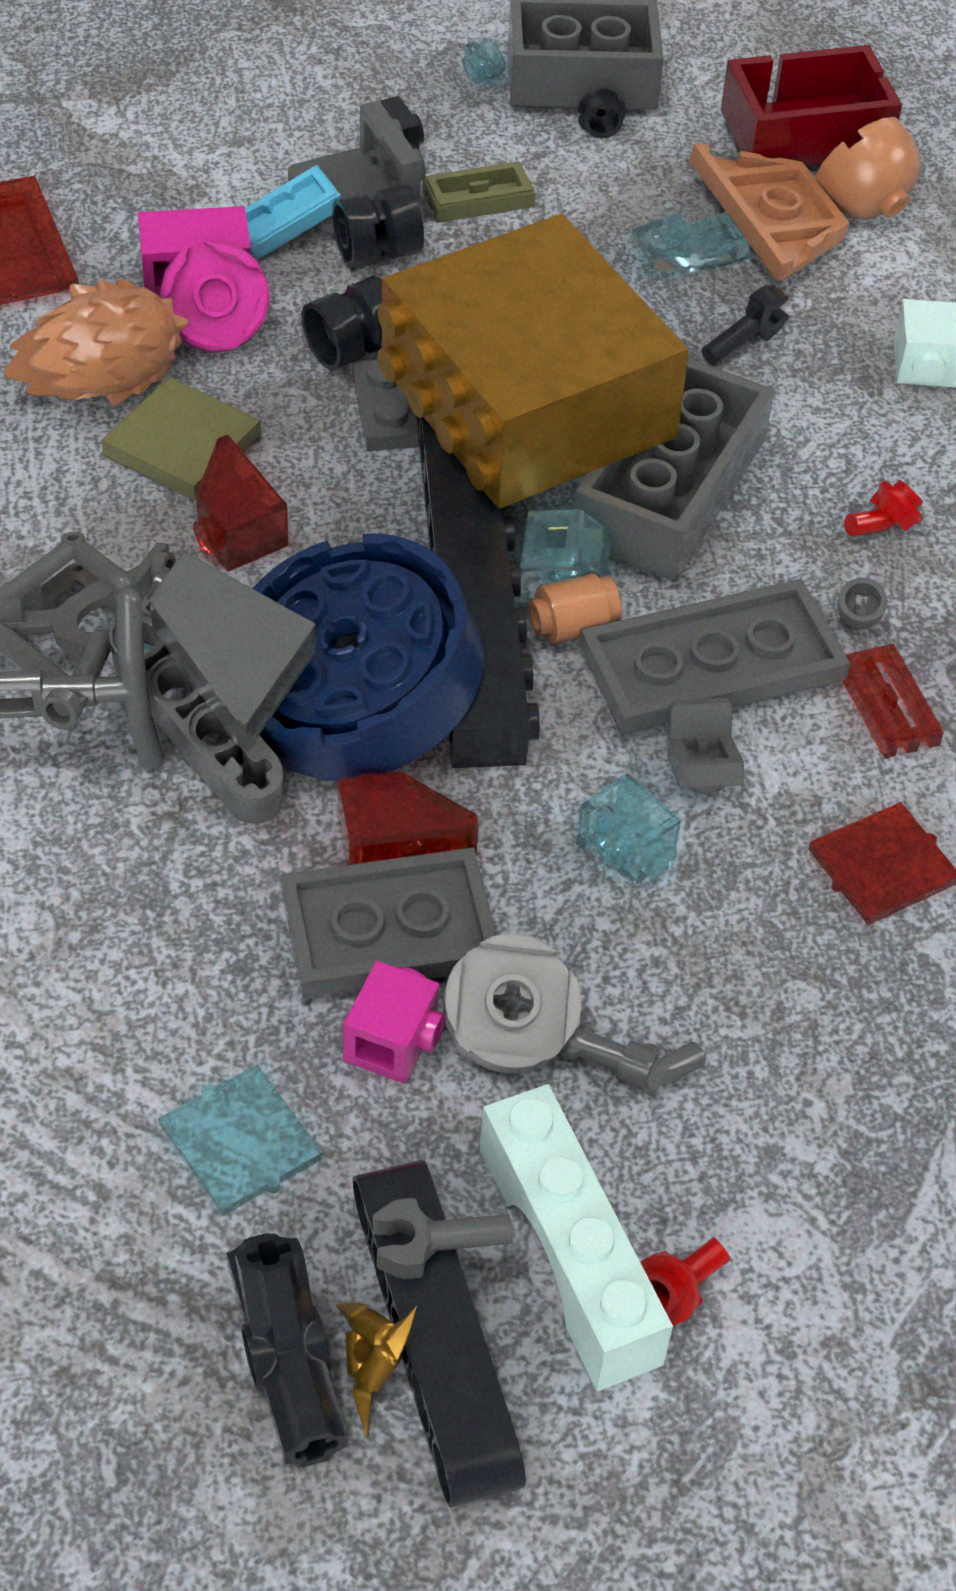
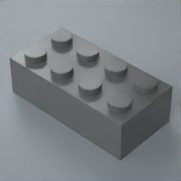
[570,358,775,582]

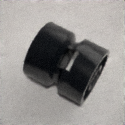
[332,185,424,267]
[301,275,382,371]

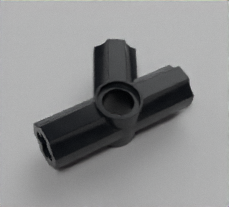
[226,1233,348,1467]

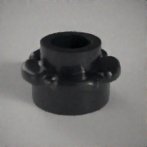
[578,89,626,138]

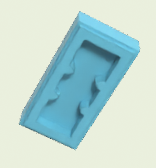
[245,165,342,261]

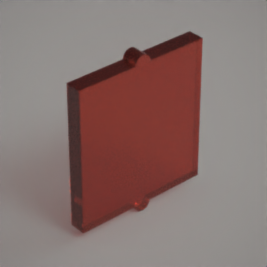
[808,802,956,925]

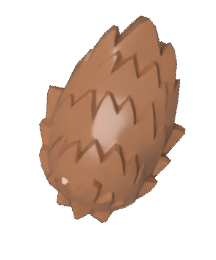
[3,280,189,406]

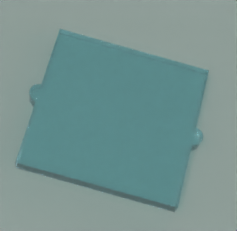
[159,1064,323,1216]

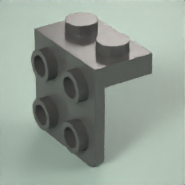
[288,100,426,234]

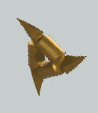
[335,1303,417,1441]

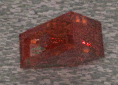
[193,434,288,572]
[338,772,479,865]

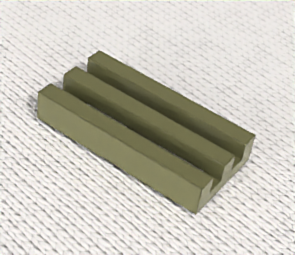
[422,161,535,223]

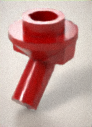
[844,480,923,536]
[640,1237,731,1325]

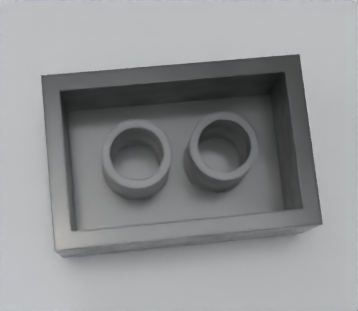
[507,0,664,111]

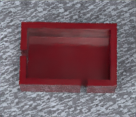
[720,45,902,165]

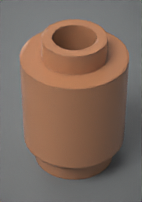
[528,573,622,644]

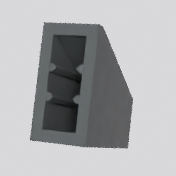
[147,551,316,751]

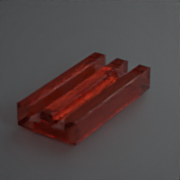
[842,644,944,759]

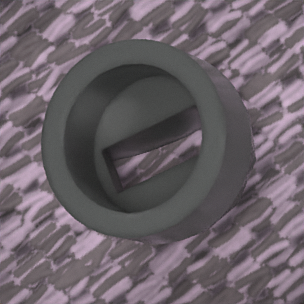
[837,578,887,629]

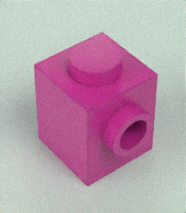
[343,960,445,1084]

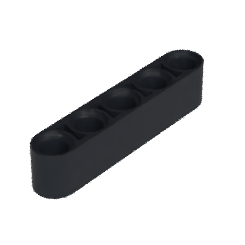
[352,1159,526,1508]

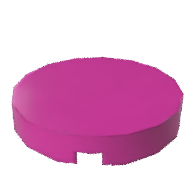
[160,241,270,353]

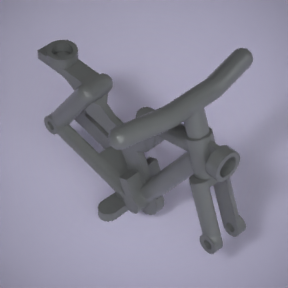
[0,532,176,771]

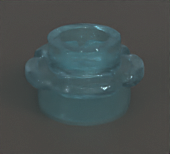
[462,37,506,86]

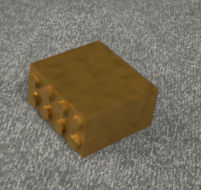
[378,213,689,509]

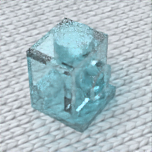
[520,509,613,582]
[576,773,681,885]

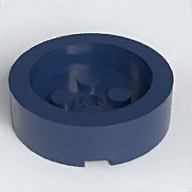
[252,533,484,781]

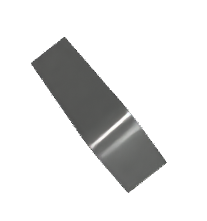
[109,597,283,824]

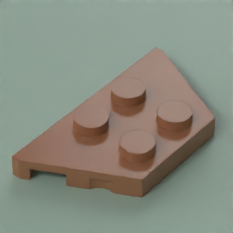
[689,143,850,281]

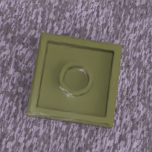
[101,376,261,500]

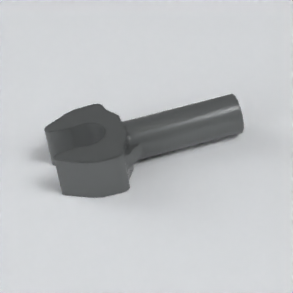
[372,1198,513,1279]

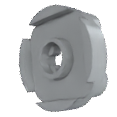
[443,934,581,1073]

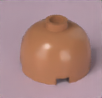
[816,117,921,219]

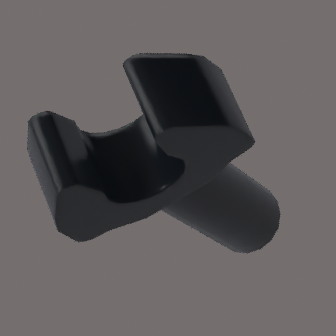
[701,285,789,365]

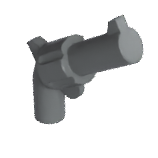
[564,1027,705,1098]

